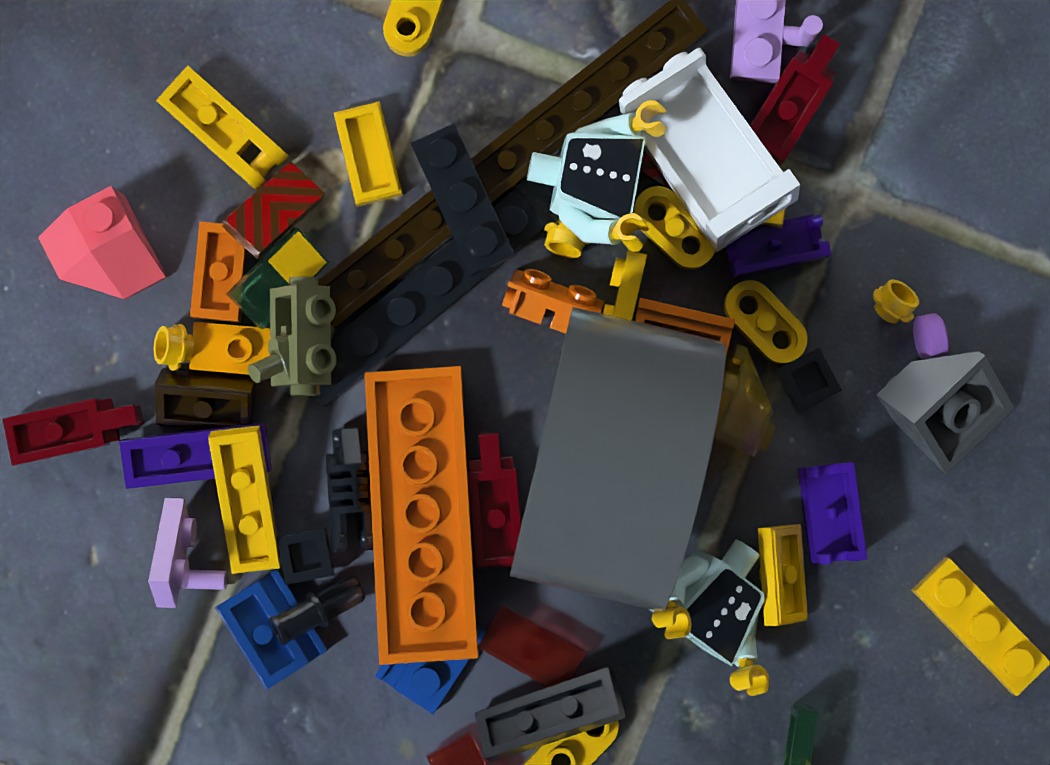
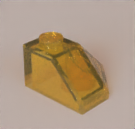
[713,344,776,457]

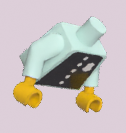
[527,100,667,252]
[649,539,770,696]

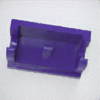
[723,214,832,281]
[797,462,867,564]

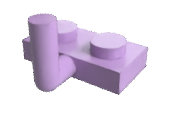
[730,0,823,84]
[148,498,228,608]

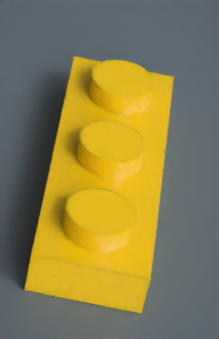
[208,426,281,574]
[911,557,1050,696]

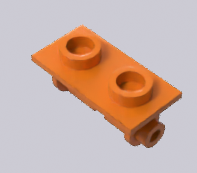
[502,269,605,334]

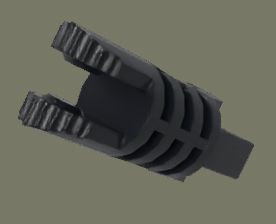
[326,427,373,553]

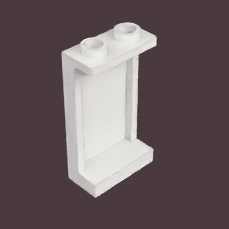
[619,48,800,252]

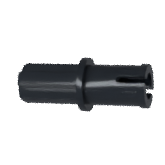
[269,577,365,646]

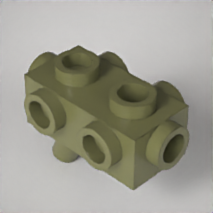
[248,276,336,396]

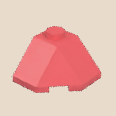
[38,186,168,300]

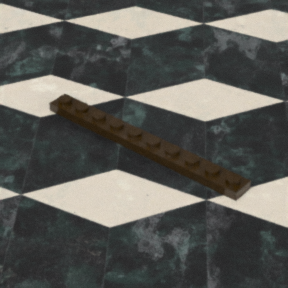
[319,0,708,329]

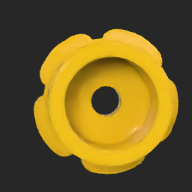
[544,218,589,258]
[873,279,919,323]
[154,324,194,371]

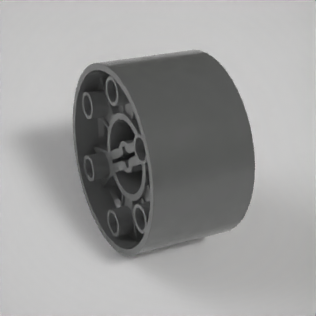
[510,307,726,612]

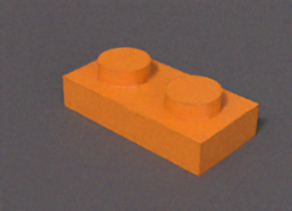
[190,221,248,323]

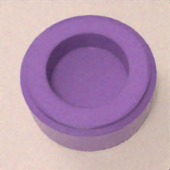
[913,313,949,360]

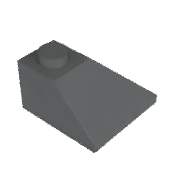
[877,351,1015,474]

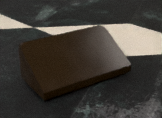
[154,368,256,429]

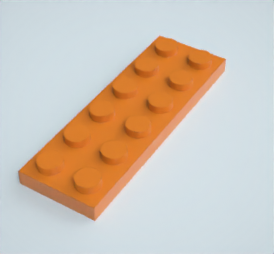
[365,366,479,665]

